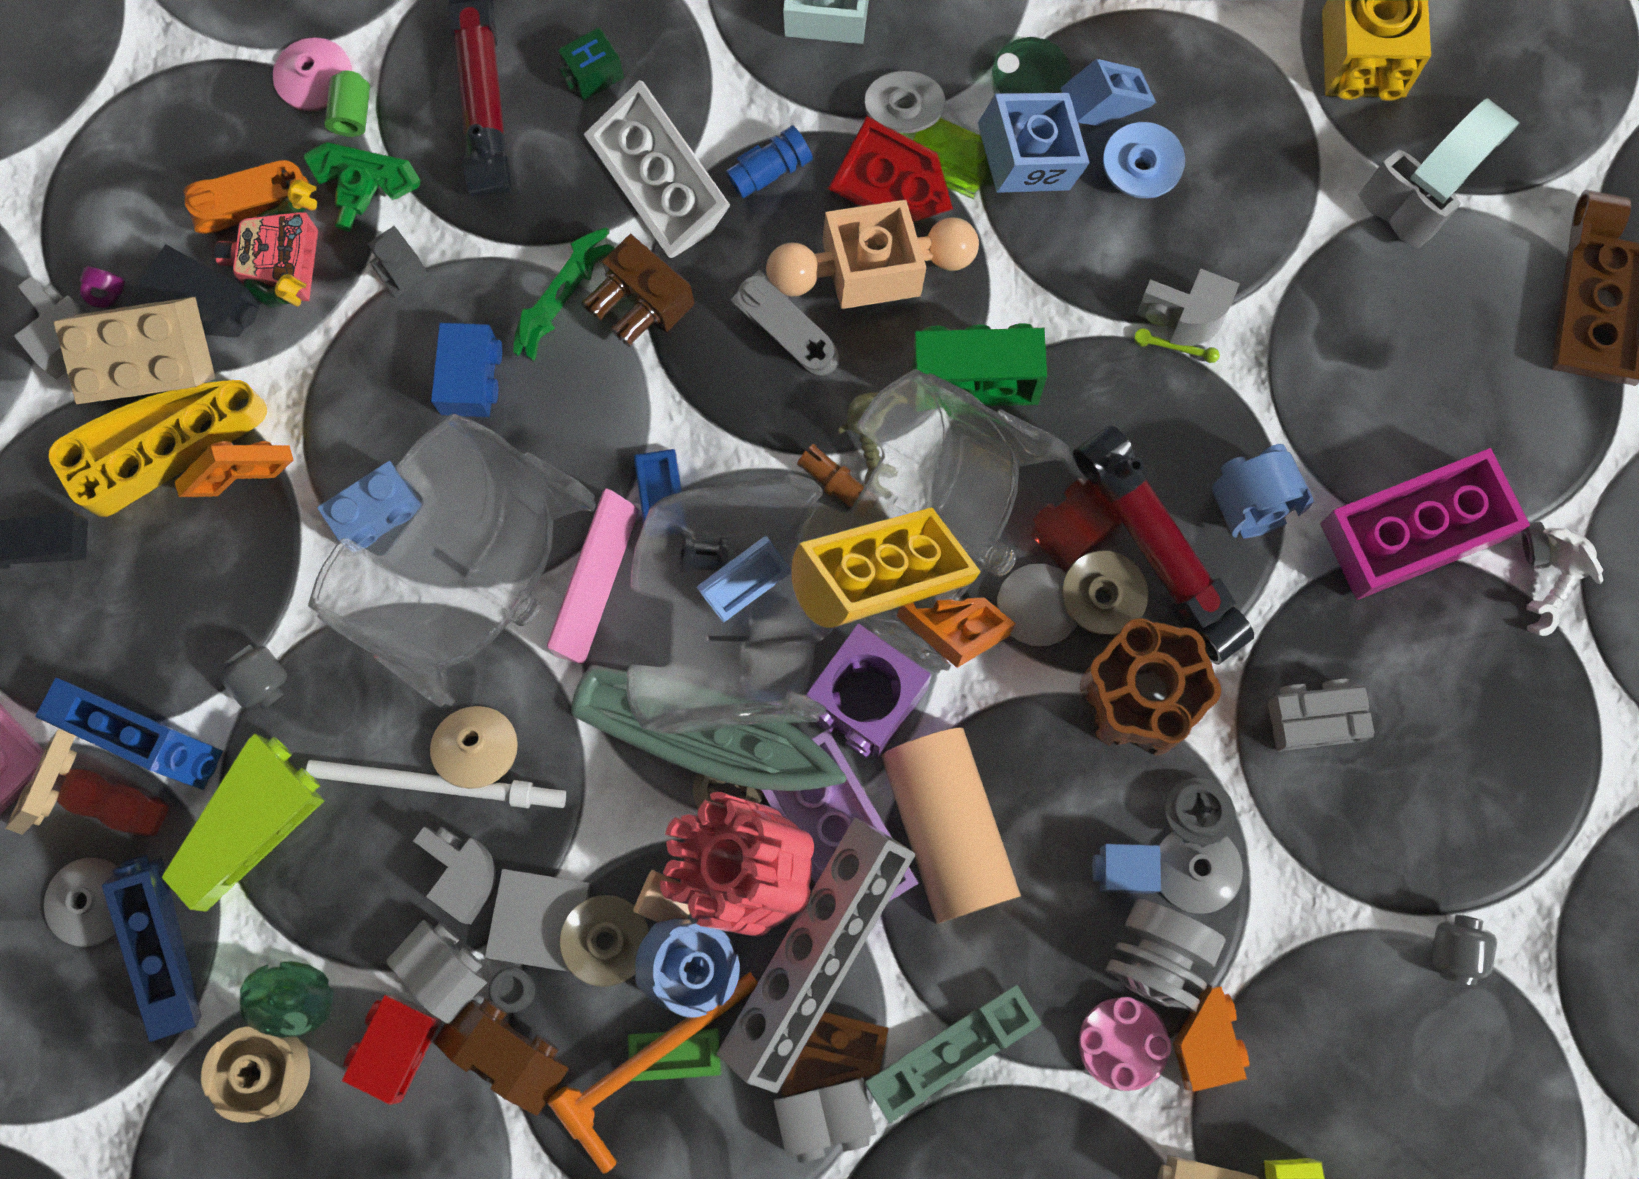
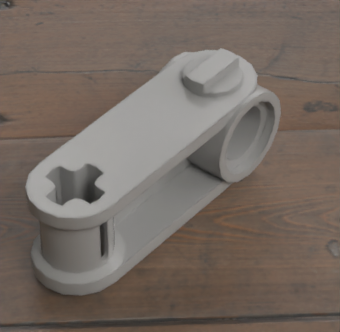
[731,270,840,376]

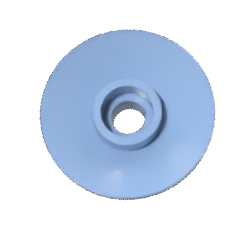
[1103,122,1185,199]

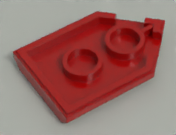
[828,116,953,222]

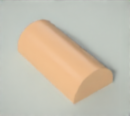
[881,728,1021,924]

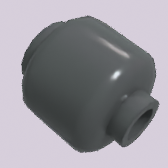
[220,644,287,709]
[1431,914,1497,985]

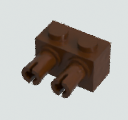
[581,233,695,347]

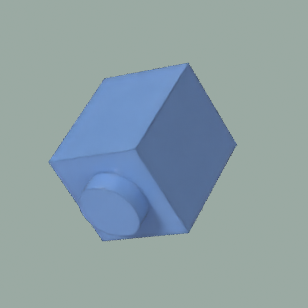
[1092,844,1161,894]

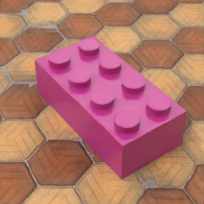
[1320,448,1530,600]

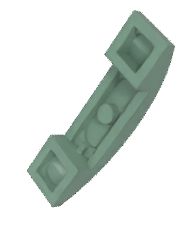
[864,985,1042,1124]

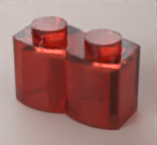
[1031,476,1122,572]
[57,769,169,837]

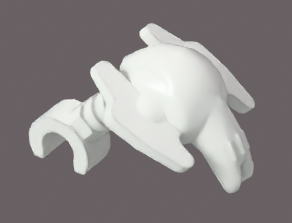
[1527,528,1603,636]

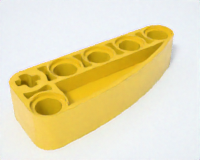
[49,380,267,517]

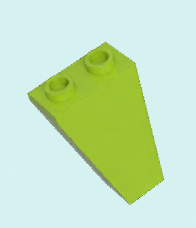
[162,734,325,912]

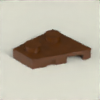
[781,1012,889,1096]

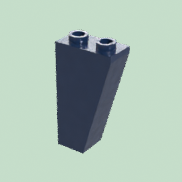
[101,855,202,1042]

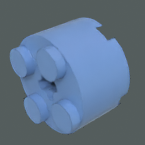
[1211,444,1314,538]
[635,918,740,1017]

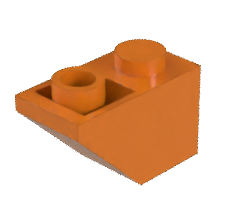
[1173,986,1249,1092]

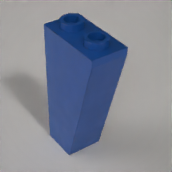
[35,678,223,790]

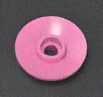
[273,38,352,111]

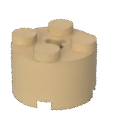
[201,1025,310,1123]

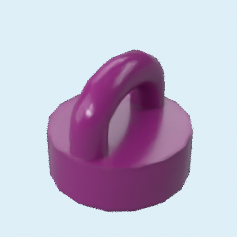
[80,266,126,308]

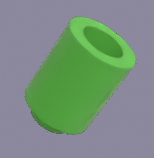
[324,70,370,137]

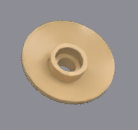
[430,706,518,789]

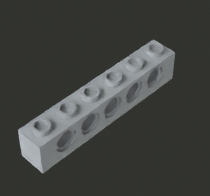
[716,817,916,1093]

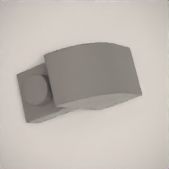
[1136,269,1240,346]
[14,276,87,379]
[413,826,496,925]

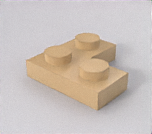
[5,729,77,835]

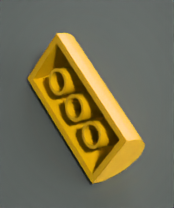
[791,507,981,628]

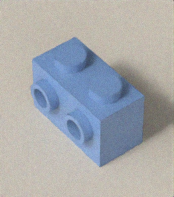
[317,460,424,554]

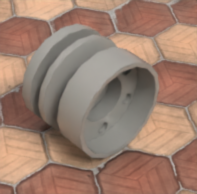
[1106,898,1226,1012]

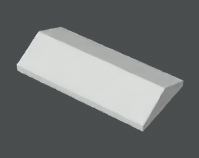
[584,80,730,258]

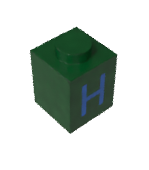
[558,27,625,100]

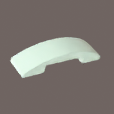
[1410,98,1520,204]

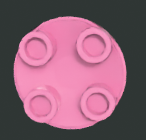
[1078,997,1172,1091]

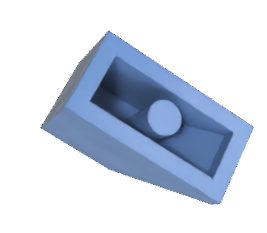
[1060,59,1156,126]

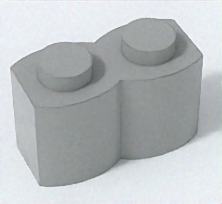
[1358,150,1461,249]
[386,919,487,1024]
[774,1077,877,1163]

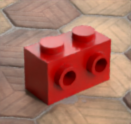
[342,995,442,1105]

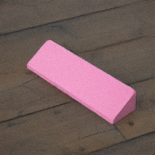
[547,489,639,664]

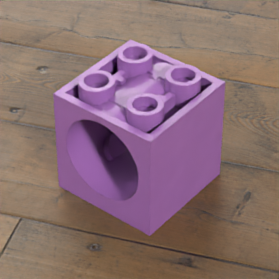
[806,623,932,758]

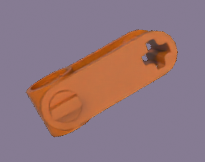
[183,160,311,234]

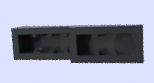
[0,510,88,569]

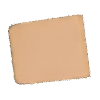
[633,870,690,922]

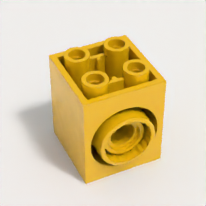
[1322,0,1431,101]

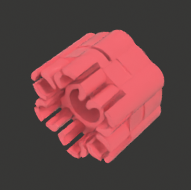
[660,792,814,937]

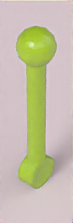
[1134,328,1220,363]

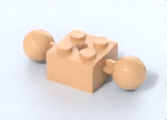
[766,200,979,309]

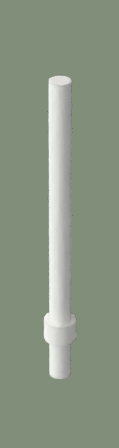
[306,760,566,808]

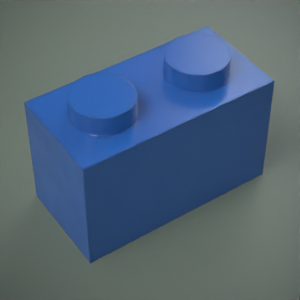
[431,323,502,417]

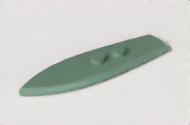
[571,665,847,791]

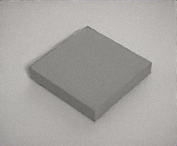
[485,869,591,972]

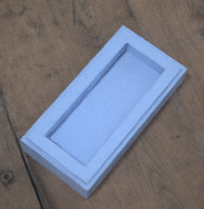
[696,535,791,623]

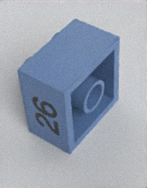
[978,93,1090,193]

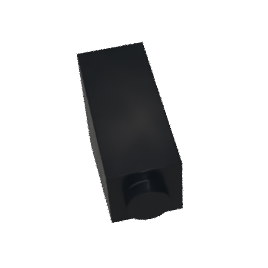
[122,244,261,338]

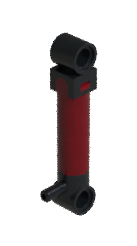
[448,0,512,197]
[1073,425,1254,665]

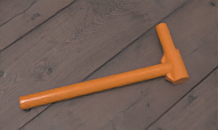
[547,971,758,1174]

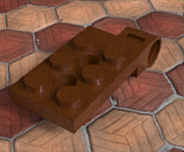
[1552,190,1639,386]

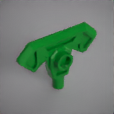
[304,142,421,232]

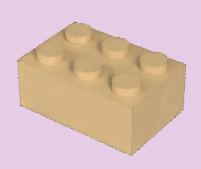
[53,297,215,405]

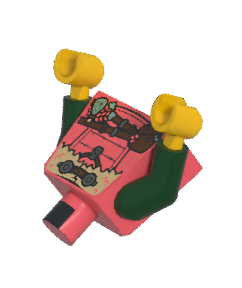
[215,179,318,308]

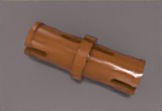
[797,444,878,518]

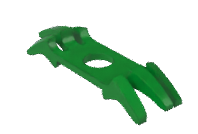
[513,227,615,362]

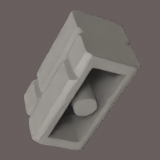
[1268,679,1374,752]

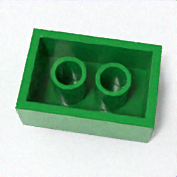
[913,323,1047,408]

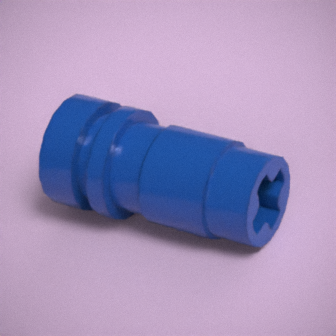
[726,125,813,199]

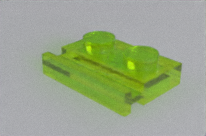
[913,117,990,200]

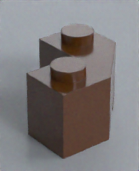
[433,998,569,1116]

